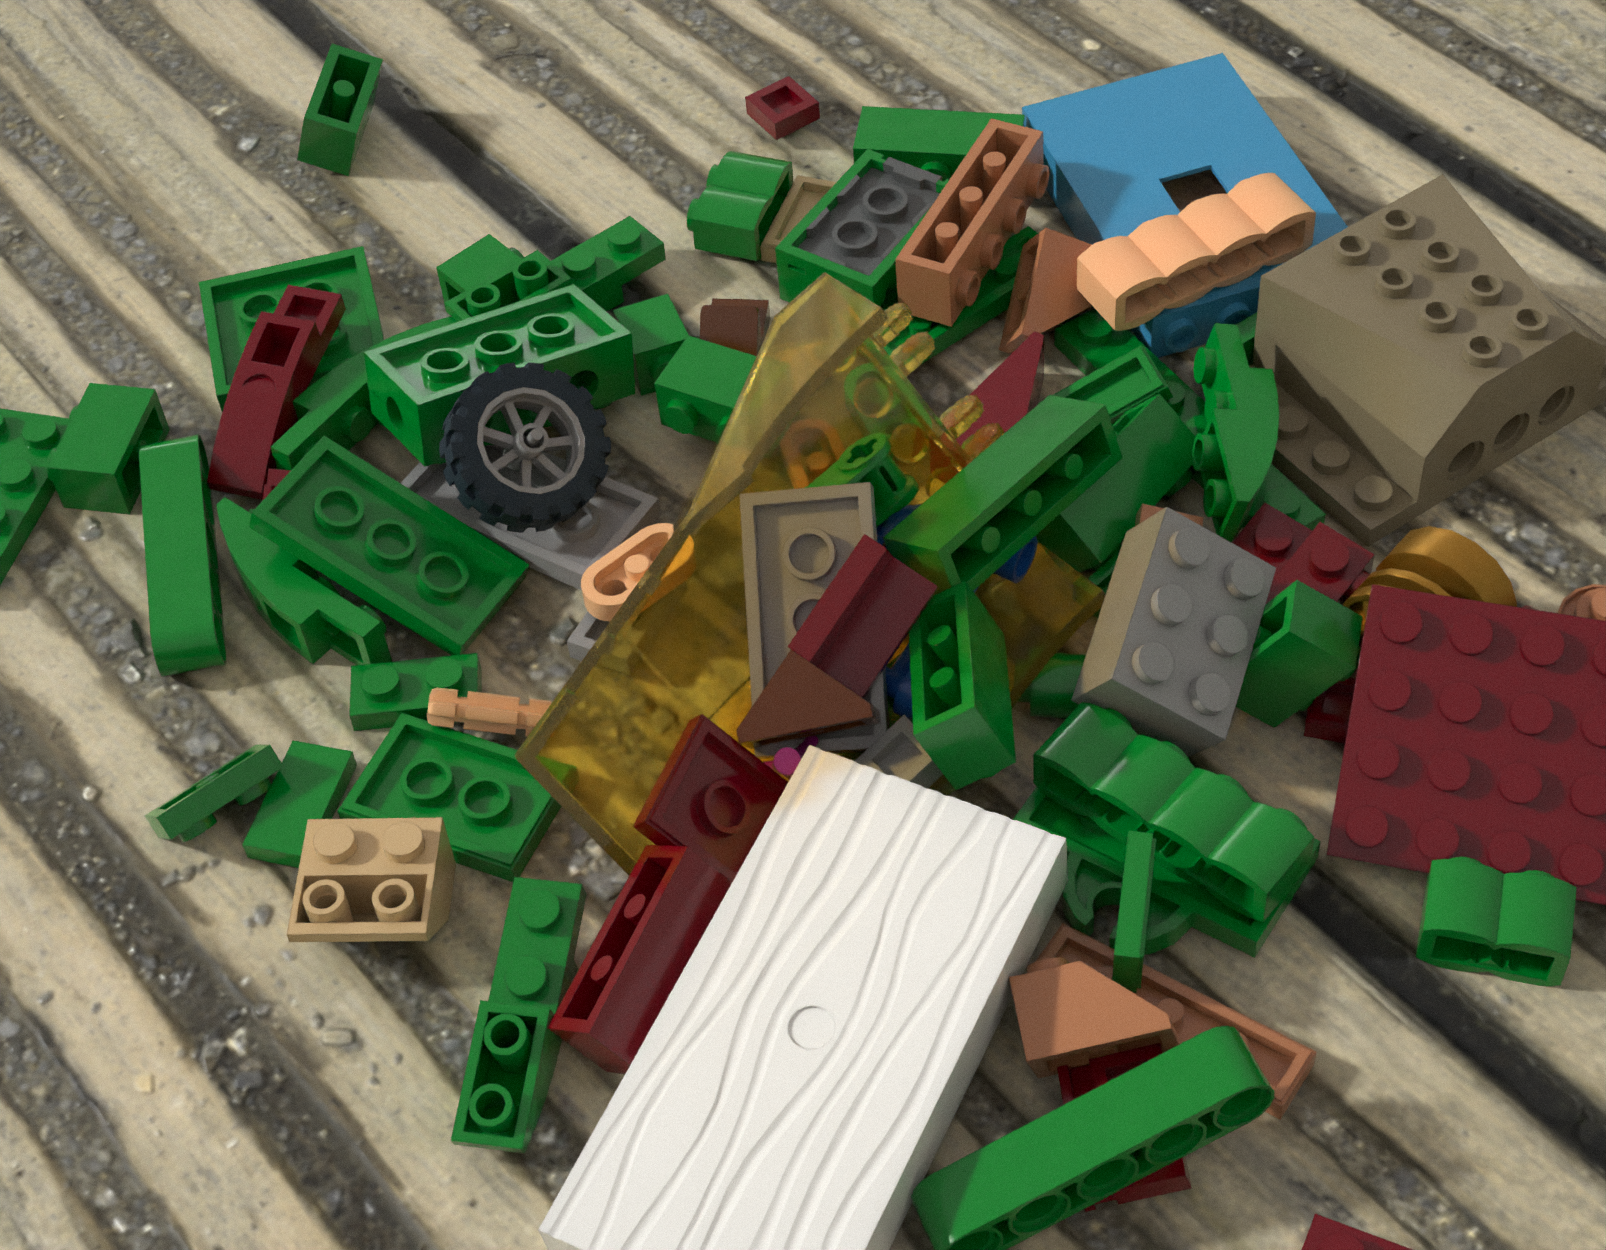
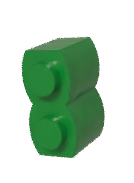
[687,151,793,261]
[1416,857,1577,986]

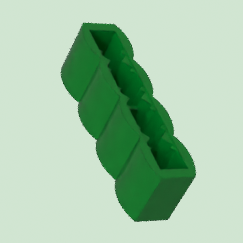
[1033,702,1314,922]

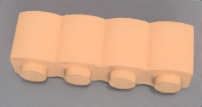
[1077,173,1316,331]

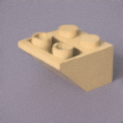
[287,817,456,942]

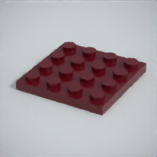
[1326,584,1606,906]

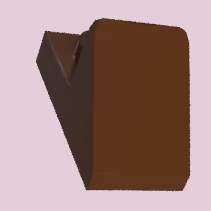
[700,298,770,357]

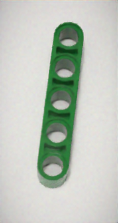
[139,434,227,677]
[911,1026,1275,1250]

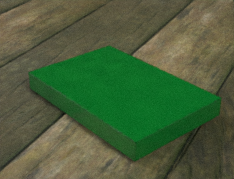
[337,713,576,882]

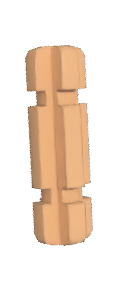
[427,687,556,739]

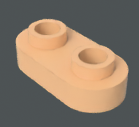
[581,523,695,622]

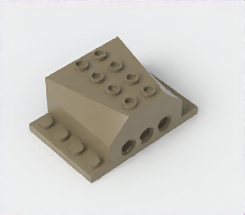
[1249,174,1606,547]

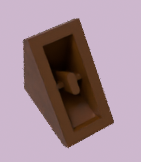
[736,650,881,749]

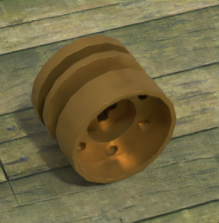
[1342,526,1517,669]

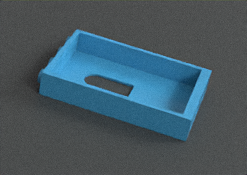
[1022,53,1348,358]

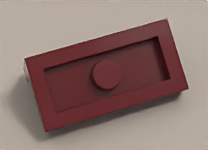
[787,534,939,699]

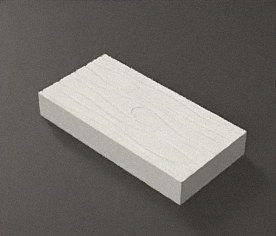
[538,745,1068,1250]

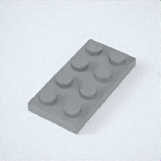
[401,445,661,590]
[739,482,889,759]

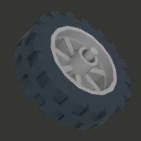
[439,362,611,533]

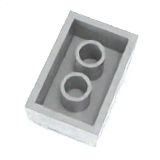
[1071,507,1276,757]

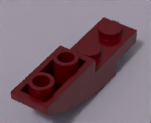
[207,285,346,500]

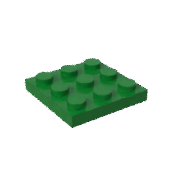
[199,246,385,412]

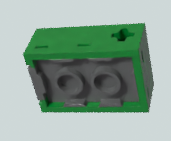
[775,149,949,332]

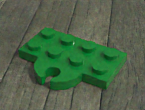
[1013,786,1321,958]

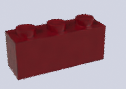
[547,845,732,1075]

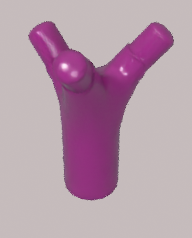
[764,736,819,780]

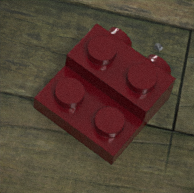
[1232,503,1375,605]

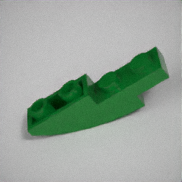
[444,216,666,322]
[271,316,457,470]
[1192,323,1279,543]
[216,497,392,665]
[451,877,587,1153]

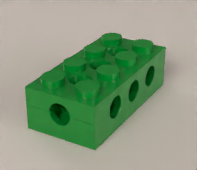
[364,284,635,467]

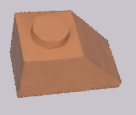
[999,228,1092,354]
[1009,957,1179,1079]

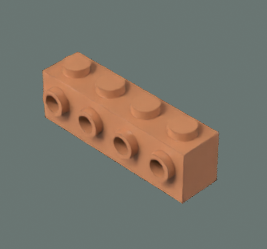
[895,118,1049,327]

